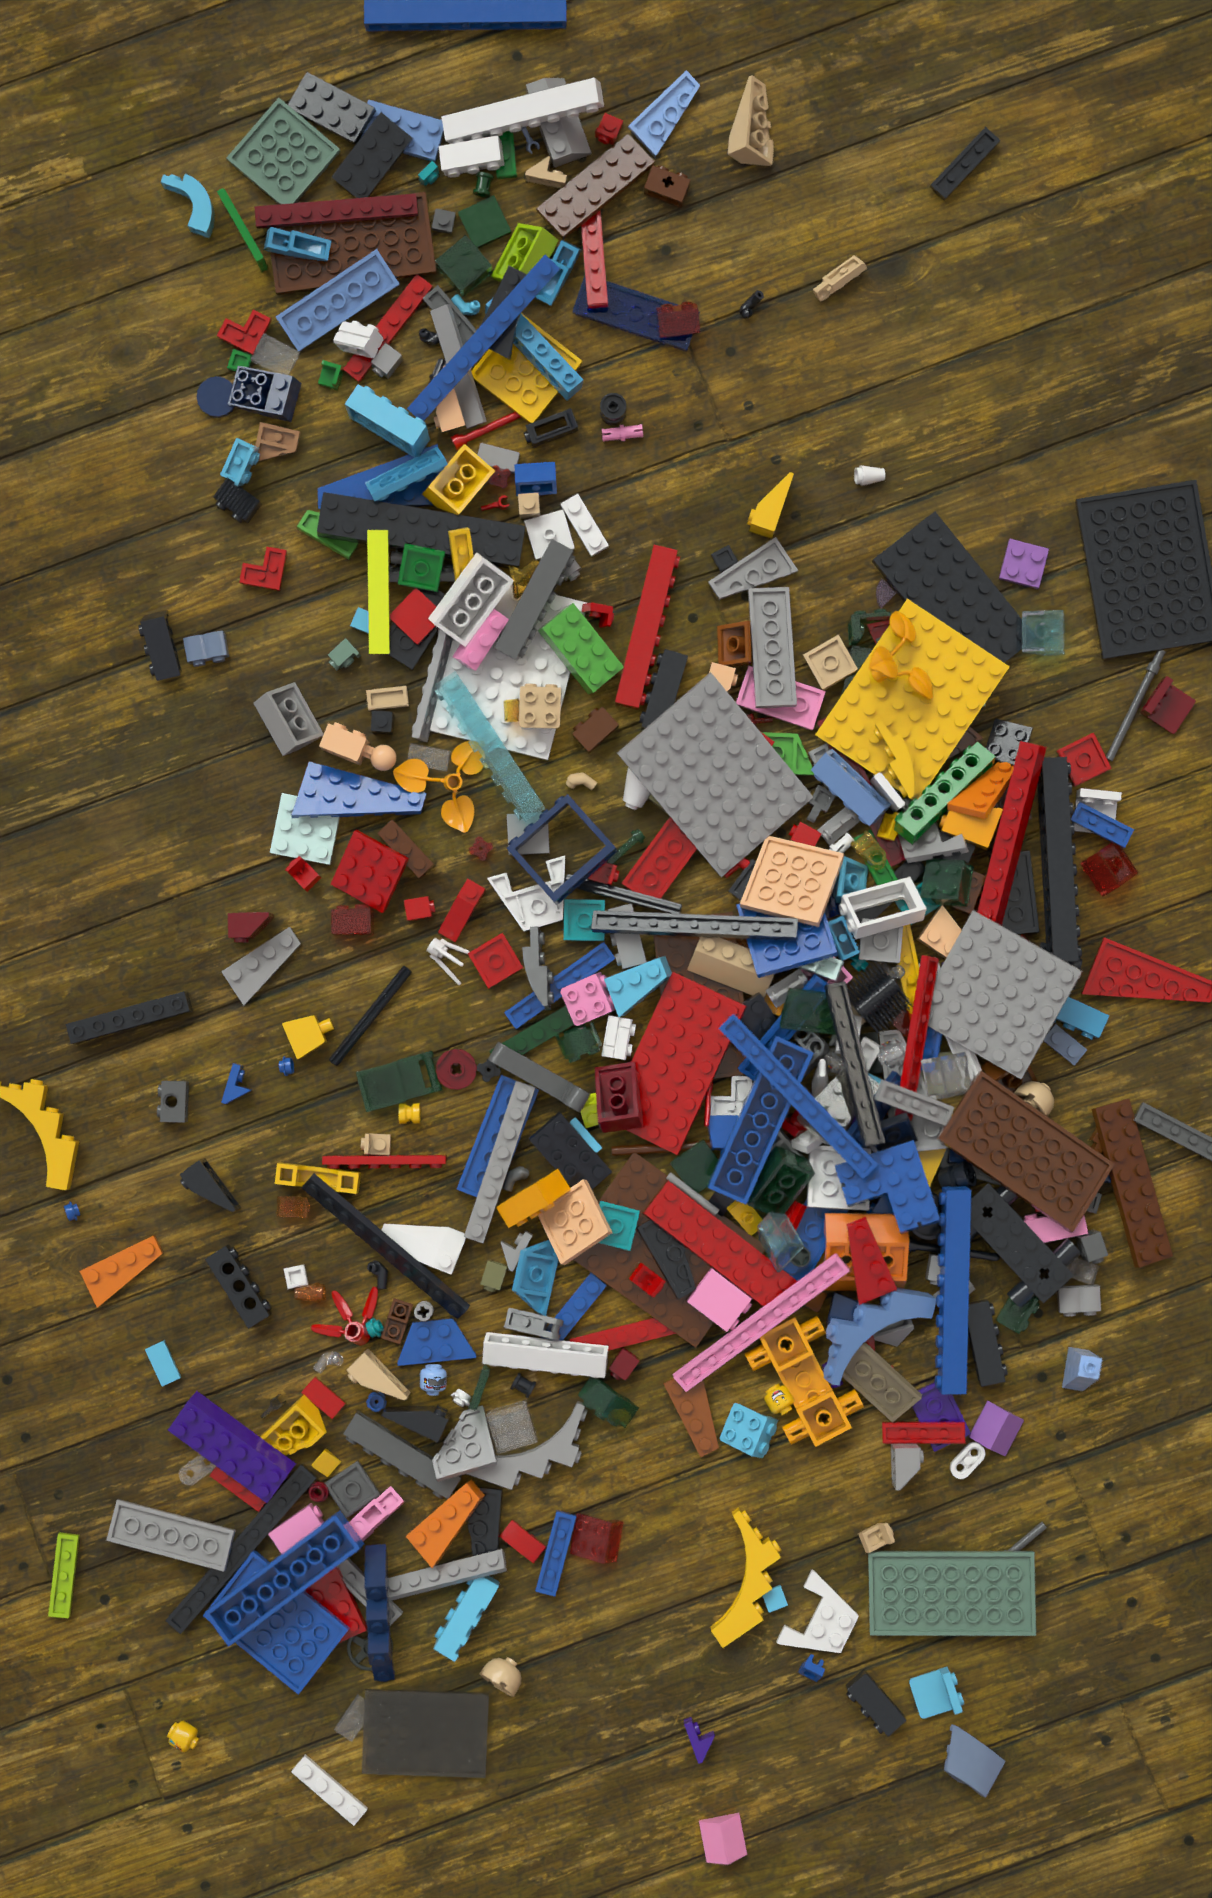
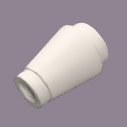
[854,465,885,486]

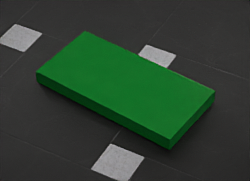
[217,188,268,273]

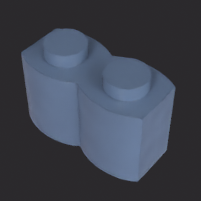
[183,631,230,667]

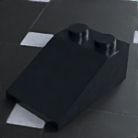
[179,1158,241,1212]
[382,1405,451,1442]

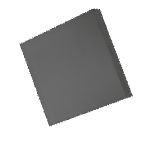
[325,1460,381,1518]

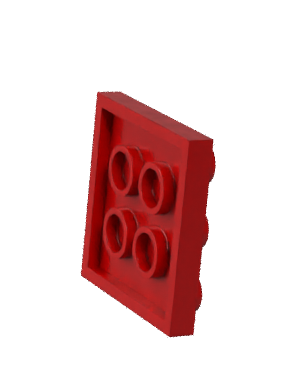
[331,830,409,913]

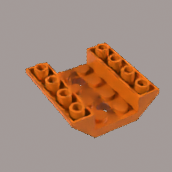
[823,1213,909,1291]

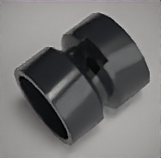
[600,393,626,425]
[938,1160,977,1188]

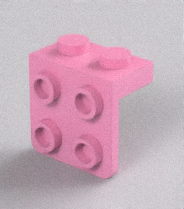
[561,972,616,1026]

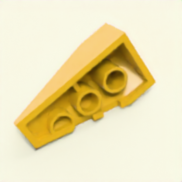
[260,1395,326,1455]

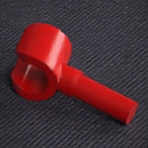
[481,495,510,511]
[724,857,750,879]

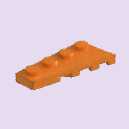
[947,761,1014,819]

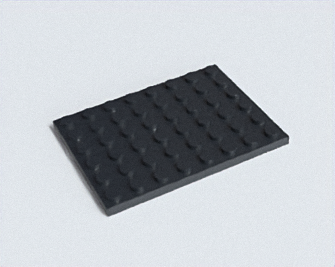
[1075,480,1212,660]

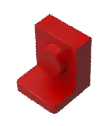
[595,113,623,145]
[582,602,614,628]
[781,1110,811,1137]

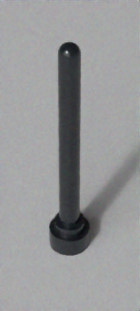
[909,1237,1000,1261]

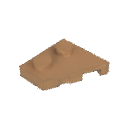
[255,422,301,461]

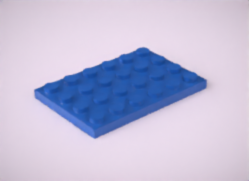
[203,1550,350,1694]

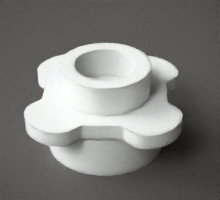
[451,1389,471,1407]

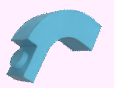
[161,174,215,238]

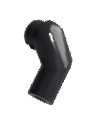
[739,290,764,319]
[419,328,440,345]

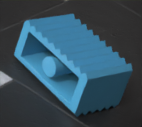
[828,916,860,961]

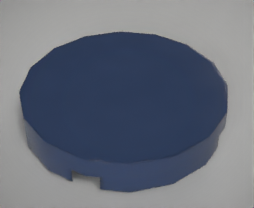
[197,376,235,418]

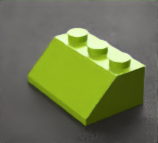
[491,223,558,282]

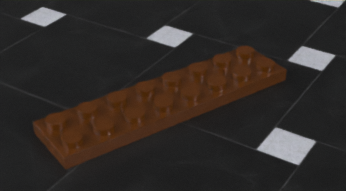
[1091,1098,1173,1268]

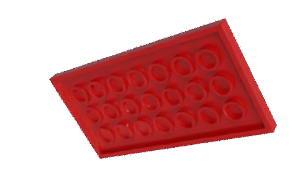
[627,972,747,1155]

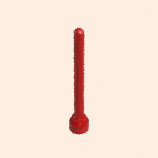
[450,412,521,451]

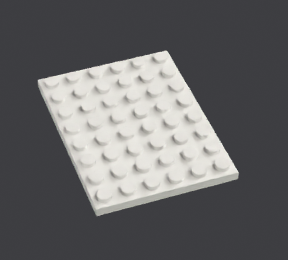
[430,584,586,760]

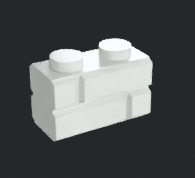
[333,321,383,358]
[602,1015,636,1060]

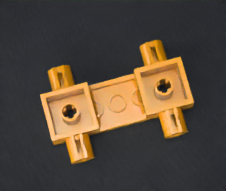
[744,1315,864,1447]

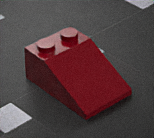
[595,1062,643,1133]

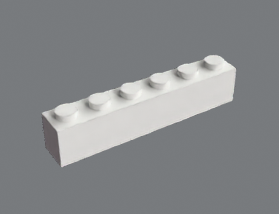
[482,1332,609,1378]

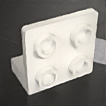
[1074,788,1122,833]

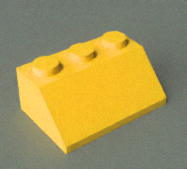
[422,444,495,515]

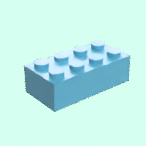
[345,384,430,458]

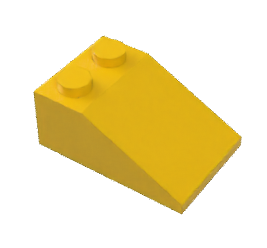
[747,472,794,539]

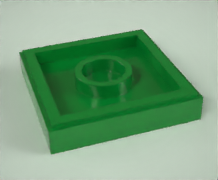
[398,543,445,592]

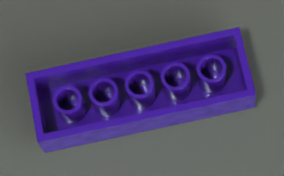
[168,1391,296,1503]

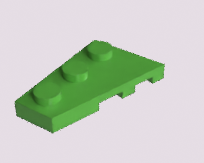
[297,510,360,560]

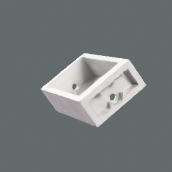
[839,877,926,939]

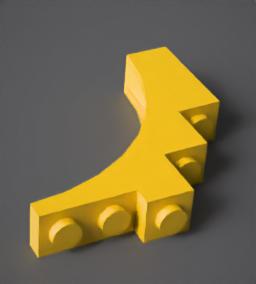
[0,1079,79,1190]
[710,1507,781,1648]

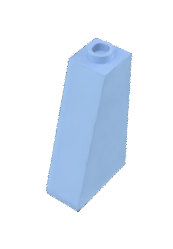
[1062,1347,1102,1391]

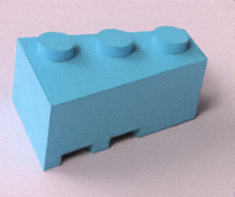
[604,956,672,1017]

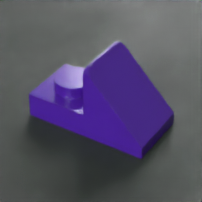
[684,1717,715,1764]

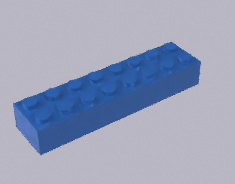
[707,1035,814,1205]
[204,1510,364,1647]

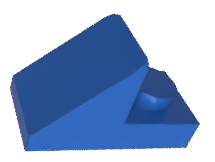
[221,1063,252,1104]

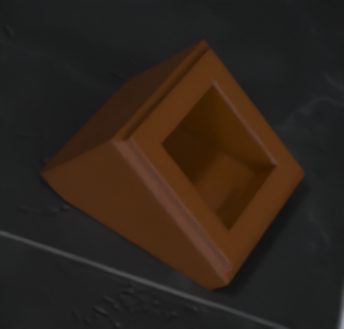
[804,1291,827,1313]

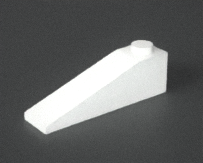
[382,1224,466,1274]

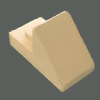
[525,156,567,188]

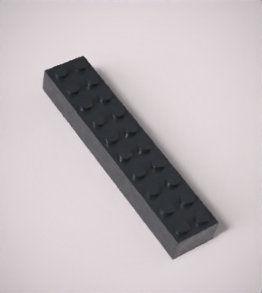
[317,492,525,570]
[1037,757,1081,965]

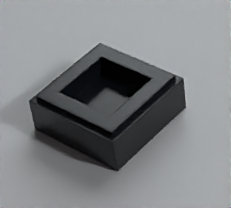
[711,545,738,573]

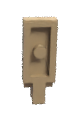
[813,255,867,301]

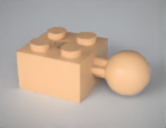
[319,722,396,771]

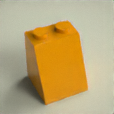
[939,808,1003,850]

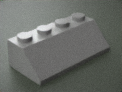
[526,78,592,168]

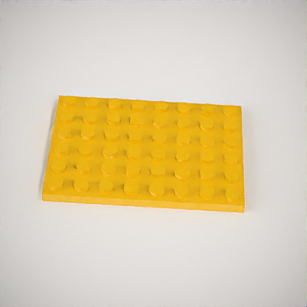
[815,599,1010,800]

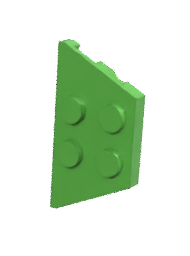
[762,732,814,776]

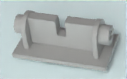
[817,807,860,845]
[765,969,808,1008]

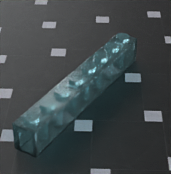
[435,671,546,822]

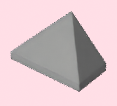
[873,1319,914,1347]

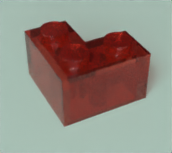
[331,904,374,935]

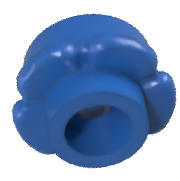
[279,1056,294,1076]
[64,1202,80,1221]
[366,1392,387,1412]

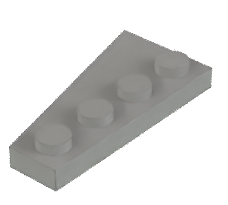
[708,537,798,600]
[222,927,301,1006]

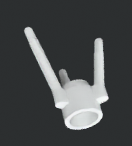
[427,938,470,985]

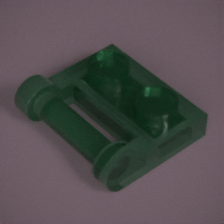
[397,1051,443,1099]

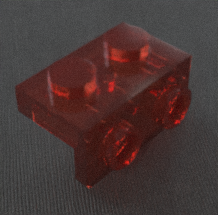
[656,301,700,338]

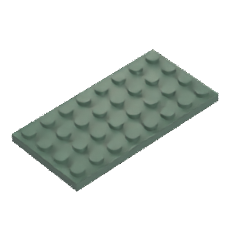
[868,1551,1036,1636]

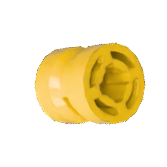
[399,1103,421,1124]

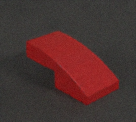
[500,1520,547,1563]

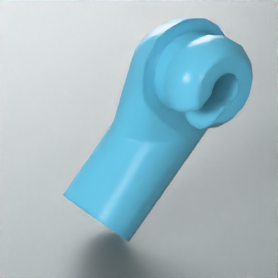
[451,294,481,315]

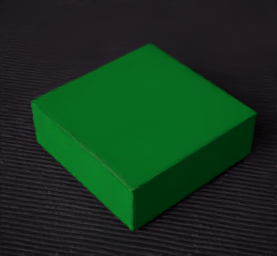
[227,349,253,372]

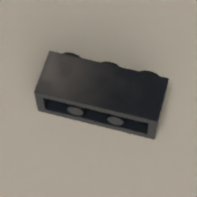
[846,1669,907,1737]

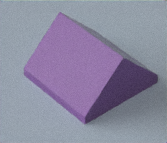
[969,1400,1024,1456]

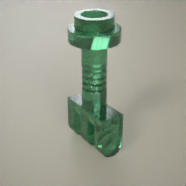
[607,829,646,865]

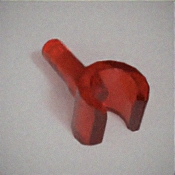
[747,713,773,725]

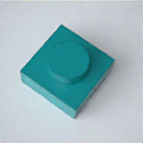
[418,161,439,186]

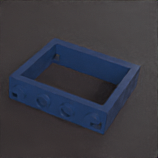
[506,794,618,905]

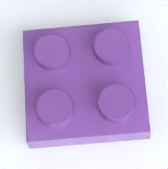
[999,539,1049,589]

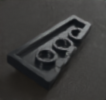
[461,1485,503,1556]

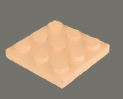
[538,1179,613,1265]

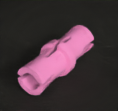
[602,424,643,442]

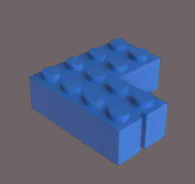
[835,1140,940,1234]

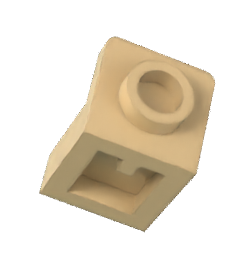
[361,1133,391,1155]

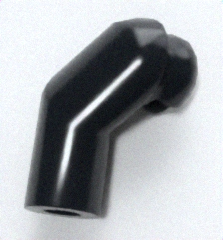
[367,1260,388,1289]

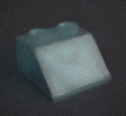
[1022,610,1065,656]
[757,1212,804,1272]

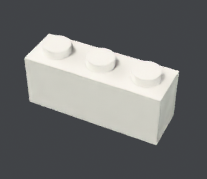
[439,136,505,177]

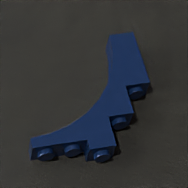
[364,1544,395,1682]

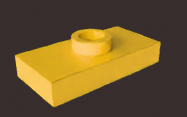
[727,1200,766,1236]

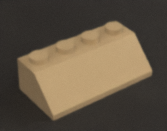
[687,937,774,998]

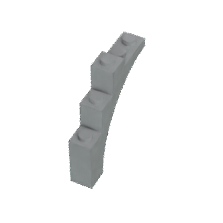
[467,1401,588,1490]

